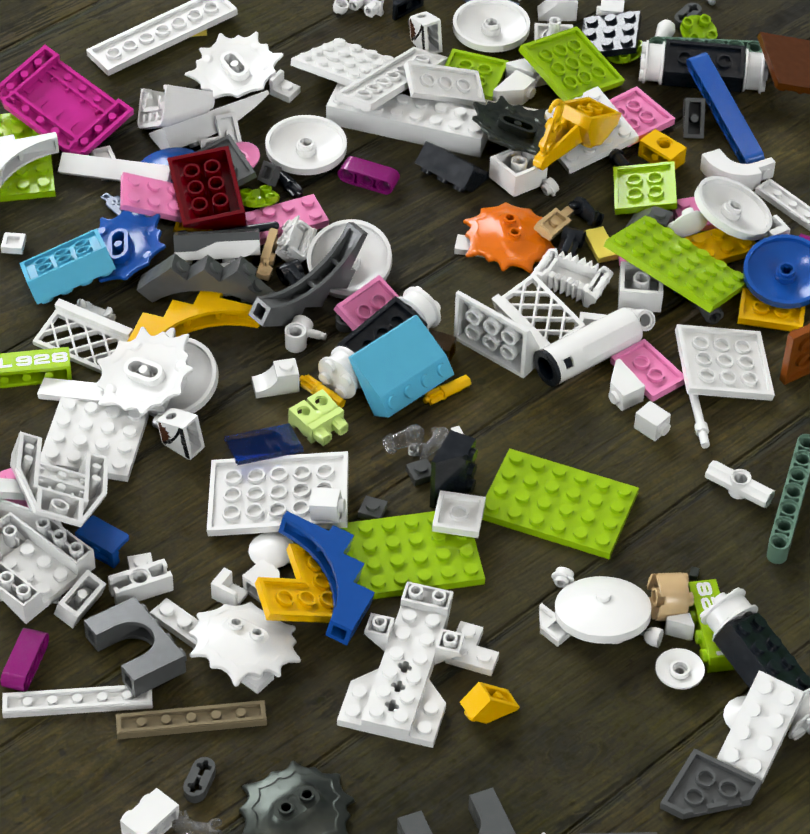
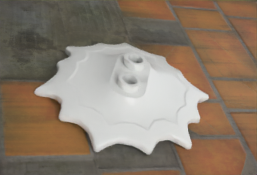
[184,32,283,99]
[96,327,193,416]
[189,602,301,687]

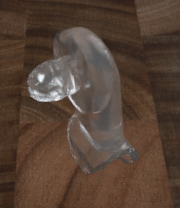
[382,424,425,454]
[413,427,449,460]
[172,810,222,834]

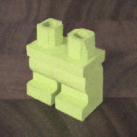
[288,389,348,446]

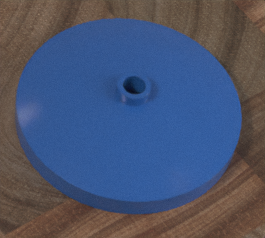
[743,234,810,309]

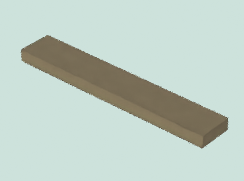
[116,700,267,740]

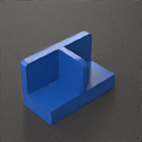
[75,515,129,568]

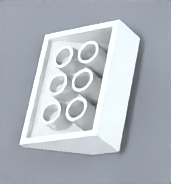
[454,290,540,379]

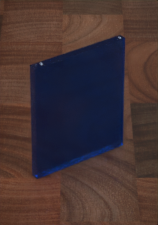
[224,423,304,466]

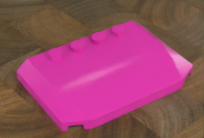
[0,45,134,155]

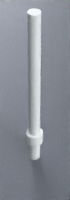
[678,350,710,449]

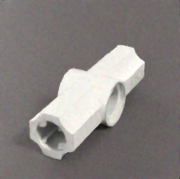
[705,460,775,508]

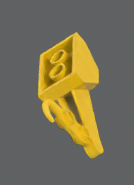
[533,97,622,170]

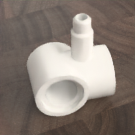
[285,315,327,353]

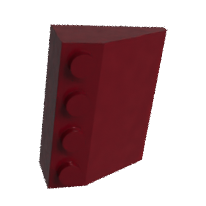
[167,146,247,230]

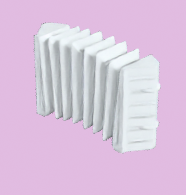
[531,248,613,308]

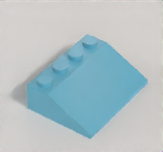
[20,228,116,305]
[348,315,454,418]

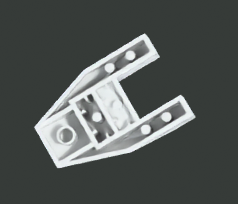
[10,431,109,527]

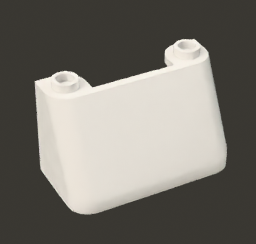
[137,84,215,130]

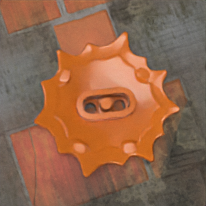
[463,202,555,274]

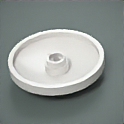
[453,0,530,53]
[265,115,347,175]
[694,176,772,241]
[307,219,392,299]
[148,337,219,417]
[555,576,651,644]

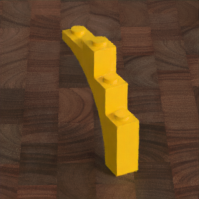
[127,291,260,342]

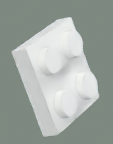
[432,490,486,538]

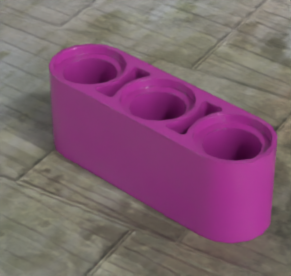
[337,156,400,195]
[0,627,49,692]

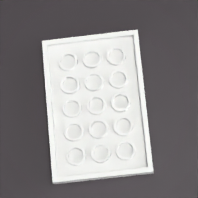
[207,451,349,536]

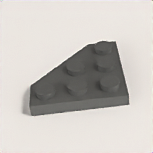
[660,748,763,820]

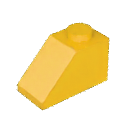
[460,682,520,724]

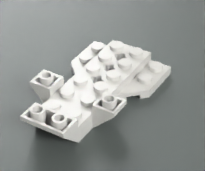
[337,581,465,748]

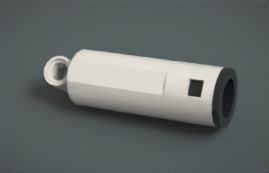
[533,307,655,387]

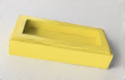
[585,226,618,263]

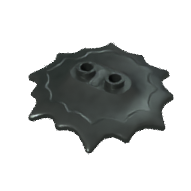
[472,96,547,155]
[239,761,355,834]

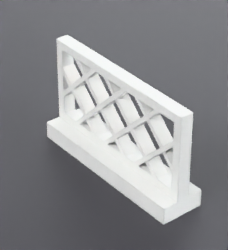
[491,273,586,349]
[32,298,133,374]

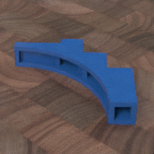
[278,511,375,645]

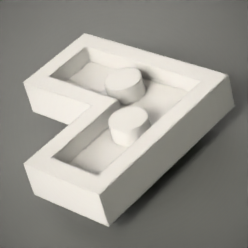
[199,112,242,148]
[445,621,499,676]

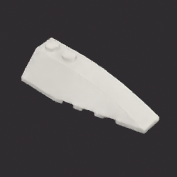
[149,90,269,150]

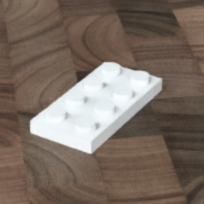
[404,61,486,106]
[717,670,806,784]

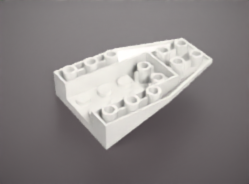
[0,499,96,624]

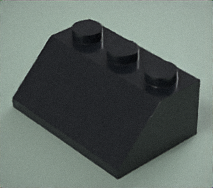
[415,141,489,193]
[430,430,478,508]

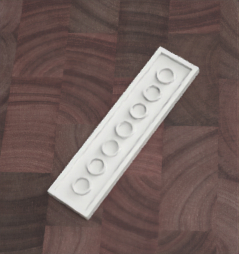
[86,0,238,76]
[335,47,448,112]

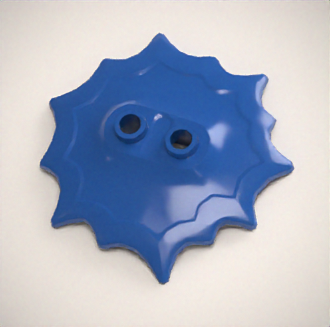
[91,210,166,283]

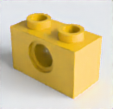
[638,129,687,170]

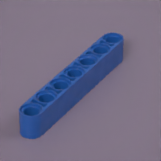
[686,52,765,164]

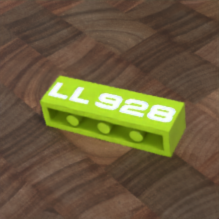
[0,347,72,388]
[688,579,735,673]

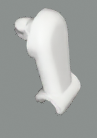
[76,299,116,321]

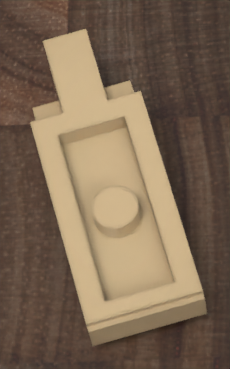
[533,206,574,241]
[256,228,279,281]

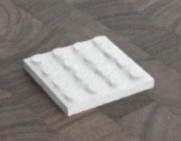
[291,38,394,86]
[544,86,639,174]
[675,324,775,401]
[40,397,149,482]

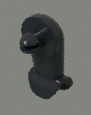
[568,197,604,228]

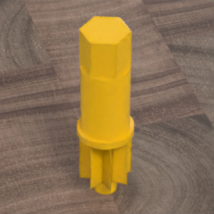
[299,374,346,408]
[423,375,471,406]

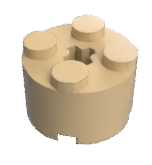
[647,572,694,621]

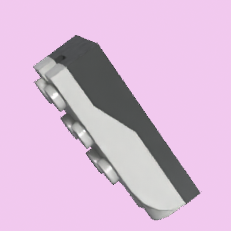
[173,228,261,264]

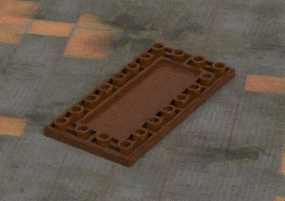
[757,32,810,94]

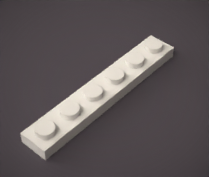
[150,598,274,694]

